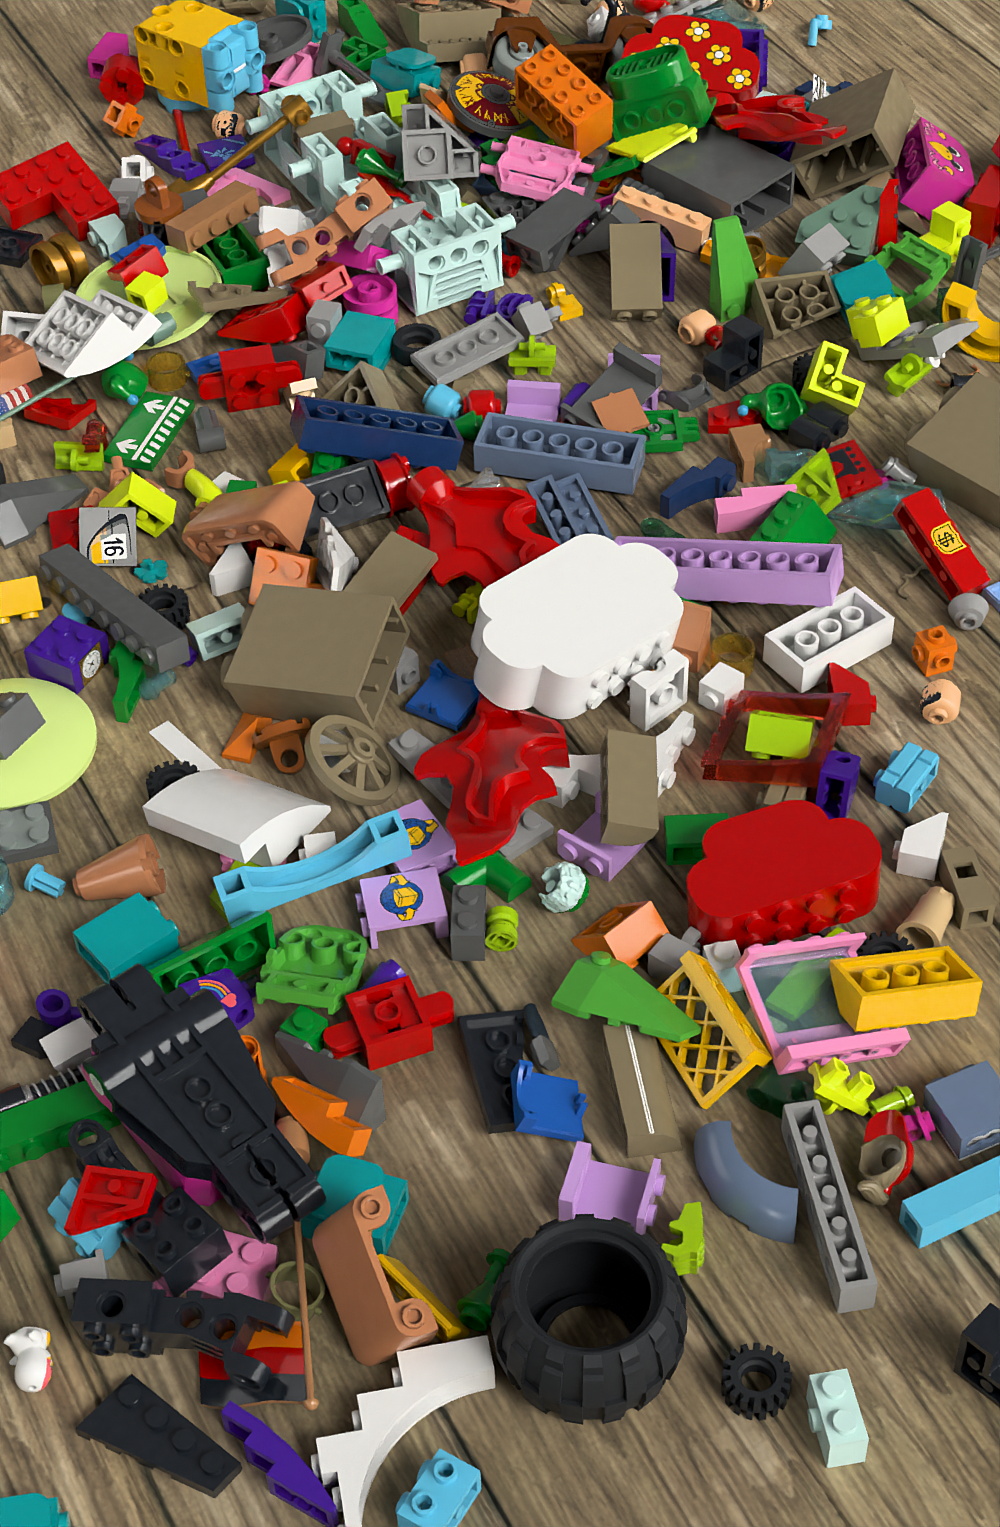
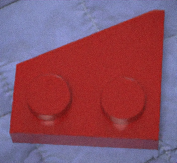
[708,400,762,434]
[48,505,93,552]

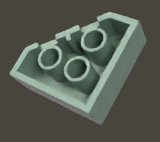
[795,185,884,267]

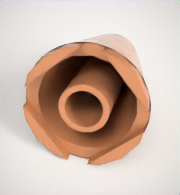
[72,833,166,901]

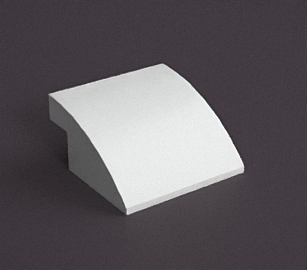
[24,289,162,378]
[142,769,331,867]

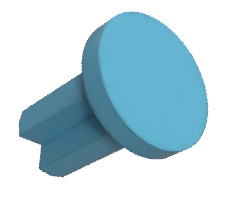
[24,863,66,899]

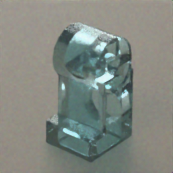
[764,448,817,483]

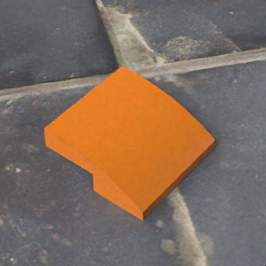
[423,89,475,133]

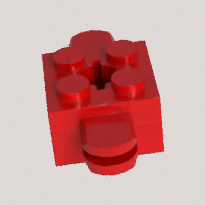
[197,344,303,413]
[323,975,455,1071]

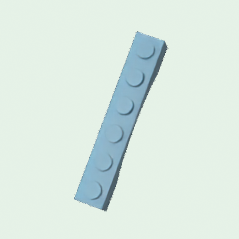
[212,809,412,924]

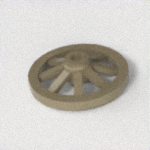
[304,715,400,806]

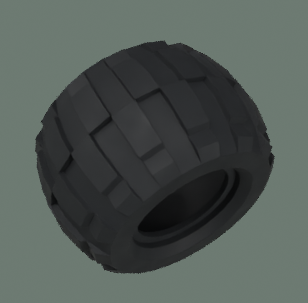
[491,1214,688,1425]

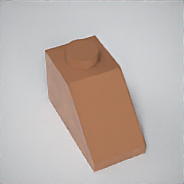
[672,601,712,673]

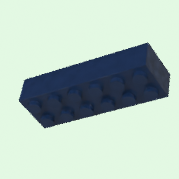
[290,395,464,472]

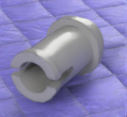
[881,456,917,489]

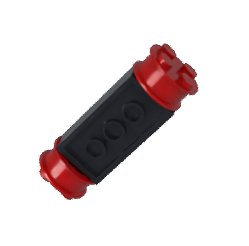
[243,452,415,556]

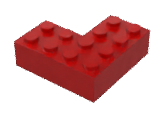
[0,141,120,242]

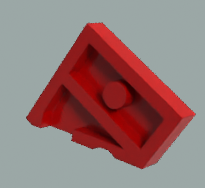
[24,398,97,431]
[64,1165,158,1236]

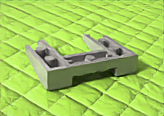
[855,317,979,361]

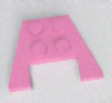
[207,167,291,206]
[155,1230,279,1301]

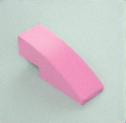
[269,42,320,88]
[713,484,797,534]

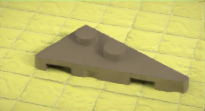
[188,281,288,313]

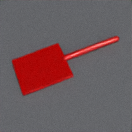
[357,172,433,220]

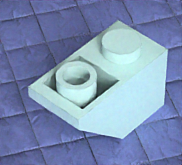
[87,213,128,260]

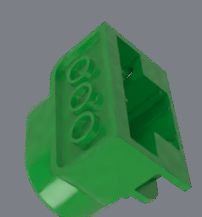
[606,44,717,142]

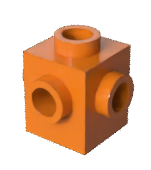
[103,100,145,138]
[912,625,957,677]

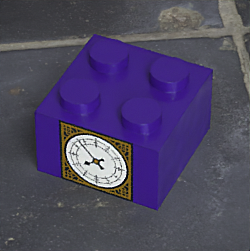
[24,615,110,695]

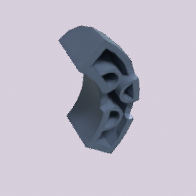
[694,1121,799,1244]

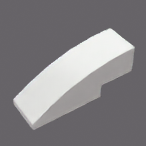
[39,1017,97,1074]

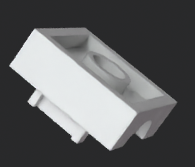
[627,649,689,732]

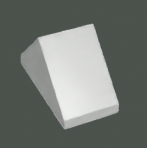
[209,543,253,596]

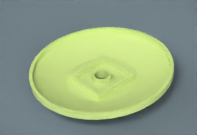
[76,246,222,350]
[0,678,97,811]

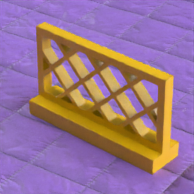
[656,950,772,1110]

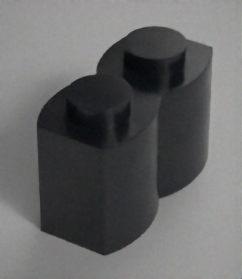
[788,401,849,454]

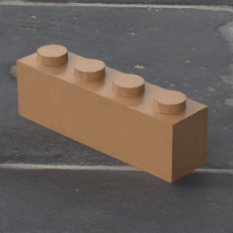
[164,180,260,254]

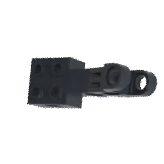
[68,1119,233,1297]
[70,1278,295,1391]

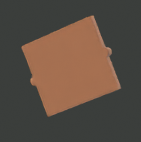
[591,388,650,433]

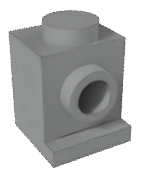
[54,1249,109,1310]

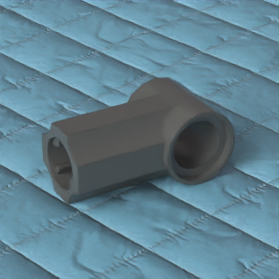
[193,406,227,454]

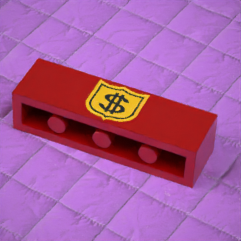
[892,487,991,602]

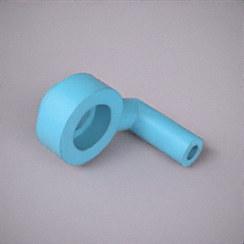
[808,15,832,46]

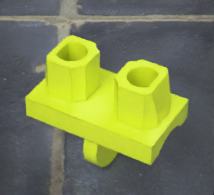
[808,1057,875,1116]

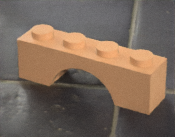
[612,185,712,255]

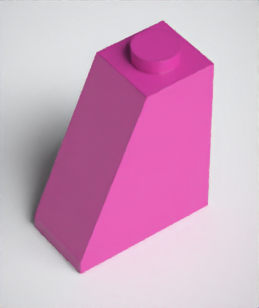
[87,32,130,79]
[319,234,392,276]

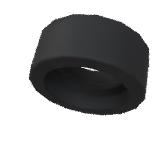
[392,323,441,367]

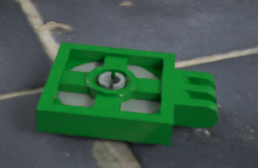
[632,409,700,453]

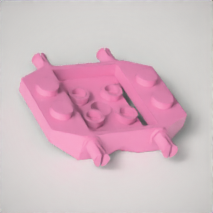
[480,135,595,202]

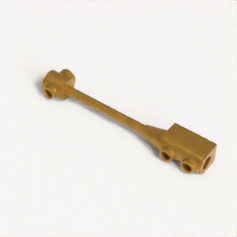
[167,94,314,194]

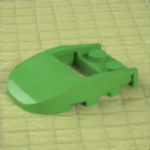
[864,231,951,311]
[256,925,368,1015]

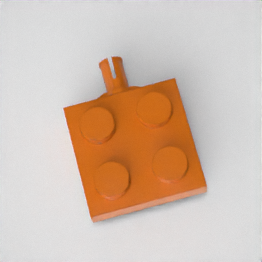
[248,547,325,605]

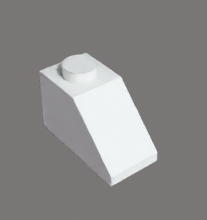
[892,812,949,881]

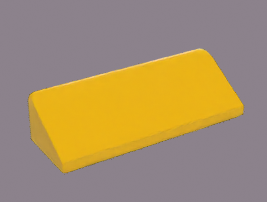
[378,1253,470,1343]

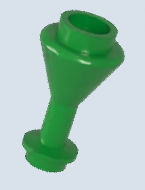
[355,147,408,189]
[454,410,483,442]
[457,1248,511,1331]

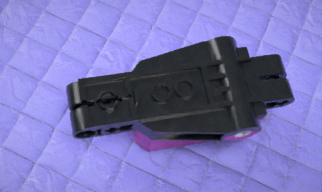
[76,963,326,1244]

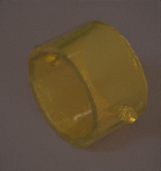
[144,351,190,392]
[710,633,756,678]

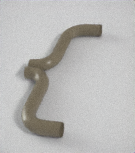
[898,565,930,599]

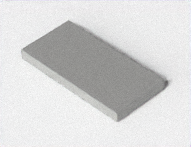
[410,312,525,386]

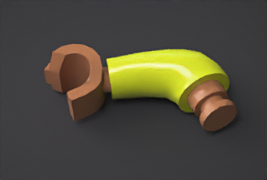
[164,450,223,520]

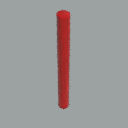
[172,109,191,155]

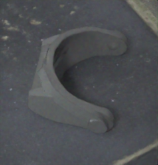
[658,373,713,412]

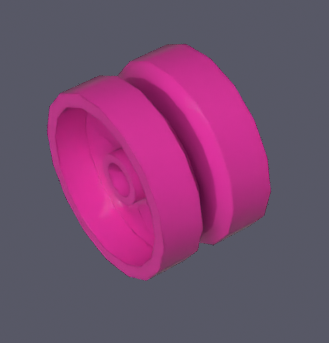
[342,273,399,325]

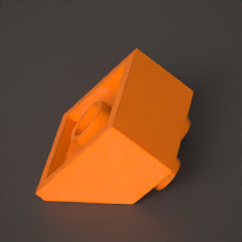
[571,900,670,969]

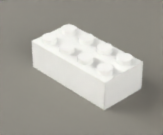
[763,586,895,693]

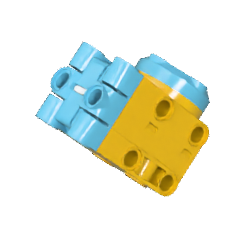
[133,0,265,113]

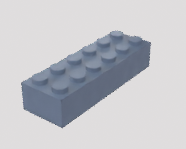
[473,412,645,495]

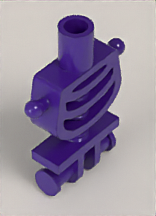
[464,290,548,329]

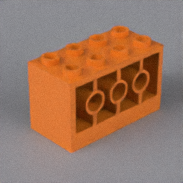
[515,44,613,159]

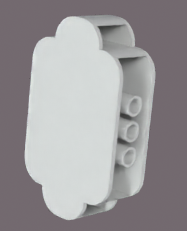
[471,534,684,719]

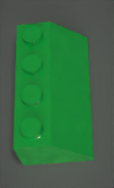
[749,490,837,544]
[144,911,276,995]

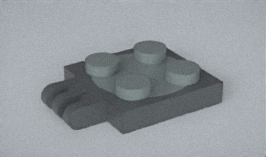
[0,800,59,866]

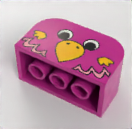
[894,117,975,220]

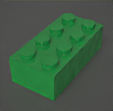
[194,222,270,291]

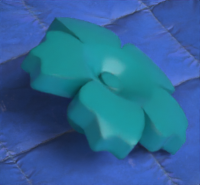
[134,558,168,584]

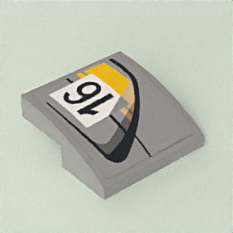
[79,507,137,566]

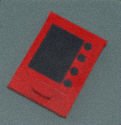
[808,439,882,500]

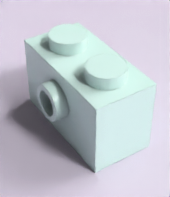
[806,1368,869,1468]

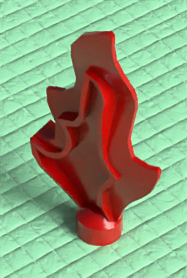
[707,90,847,145]
[406,466,560,589]
[413,692,570,867]

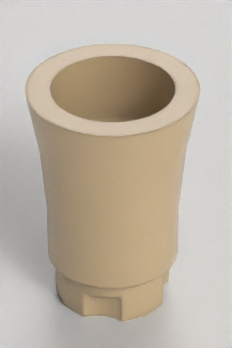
[896,886,956,950]

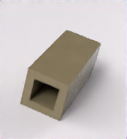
[291,109,356,156]
[937,846,996,930]

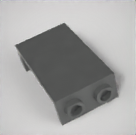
[504,187,601,272]
[560,342,662,429]

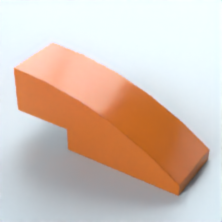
[271,1076,372,1157]

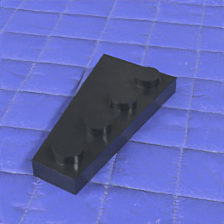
[457,1009,524,1134]
[76,1374,242,1498]

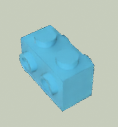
[395,1448,482,1527]

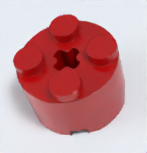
[99,53,146,105]

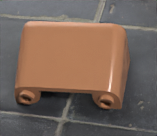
[182,481,315,567]
[312,1184,438,1366]

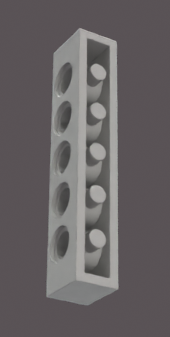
[781,1099,878,1314]

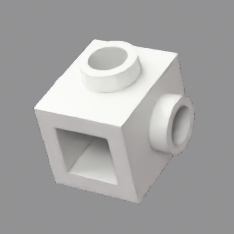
[587,6,608,42]
[119,155,154,188]

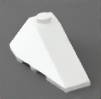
[259,206,314,296]
[316,517,358,591]

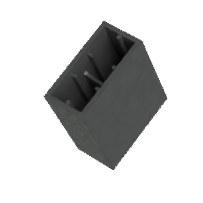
[641,123,796,238]

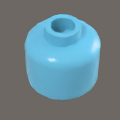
[422,383,463,419]

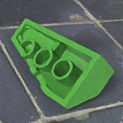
[709,215,758,322]
[551,951,701,1042]

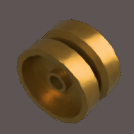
[29,232,89,291]

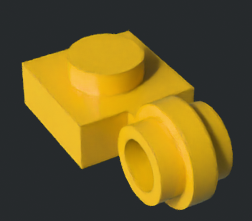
[546,282,583,322]

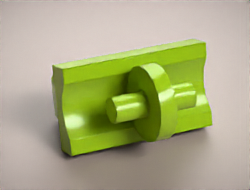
[508,335,556,375]
[883,353,933,397]
[53,441,105,472]

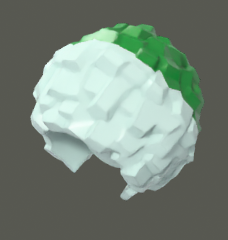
[539,861,590,913]

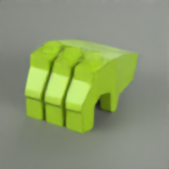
[661,1202,705,1276]

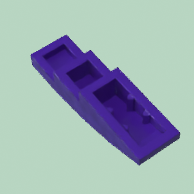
[134,134,206,181]
[221,1400,340,1527]

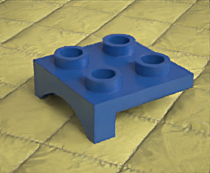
[405,659,480,731]
[510,1059,588,1142]

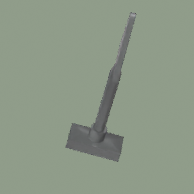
[314,28,412,108]
[952,227,1000,290]

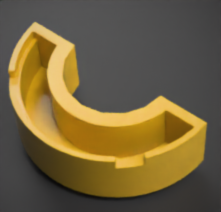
[942,281,1000,362]

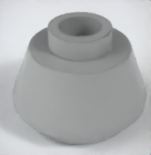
[948,592,989,630]

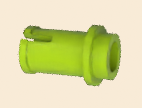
[868,1085,915,1117]

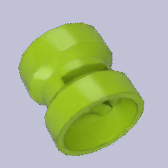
[485,906,518,952]

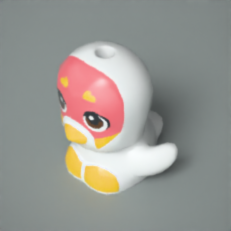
[4,1327,53,1393]

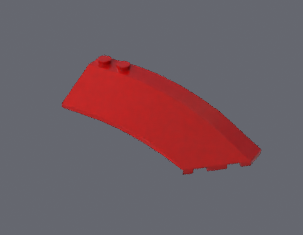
[217,233,327,344]

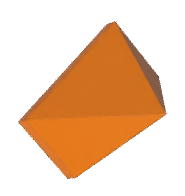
[222,712,272,764]

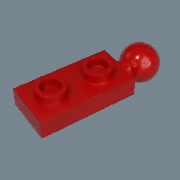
[336,136,397,180]

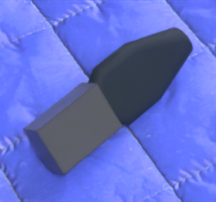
[523,1003,561,1072]

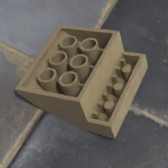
[396,0,501,62]

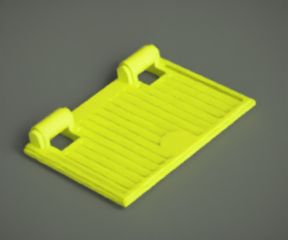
[605,123,697,163]

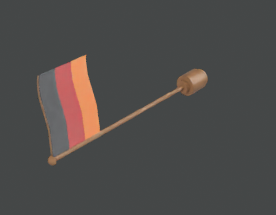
[199,1116,319,1410]

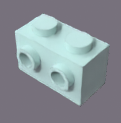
[185,602,245,661]

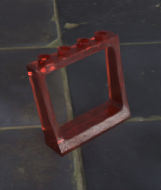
[701,690,851,788]

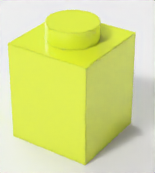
[125,271,169,314]

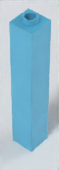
[899,1155,1000,1249]

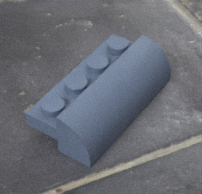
[526,473,614,545]

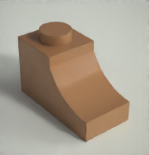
[728,424,771,483]

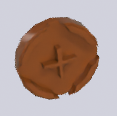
[134,175,184,225]
[252,718,312,775]

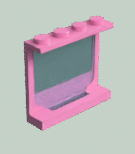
[735,932,911,1075]

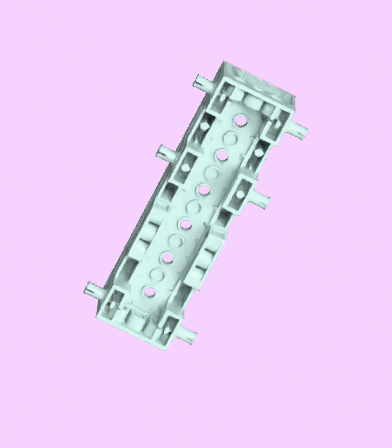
[245,70,516,316]

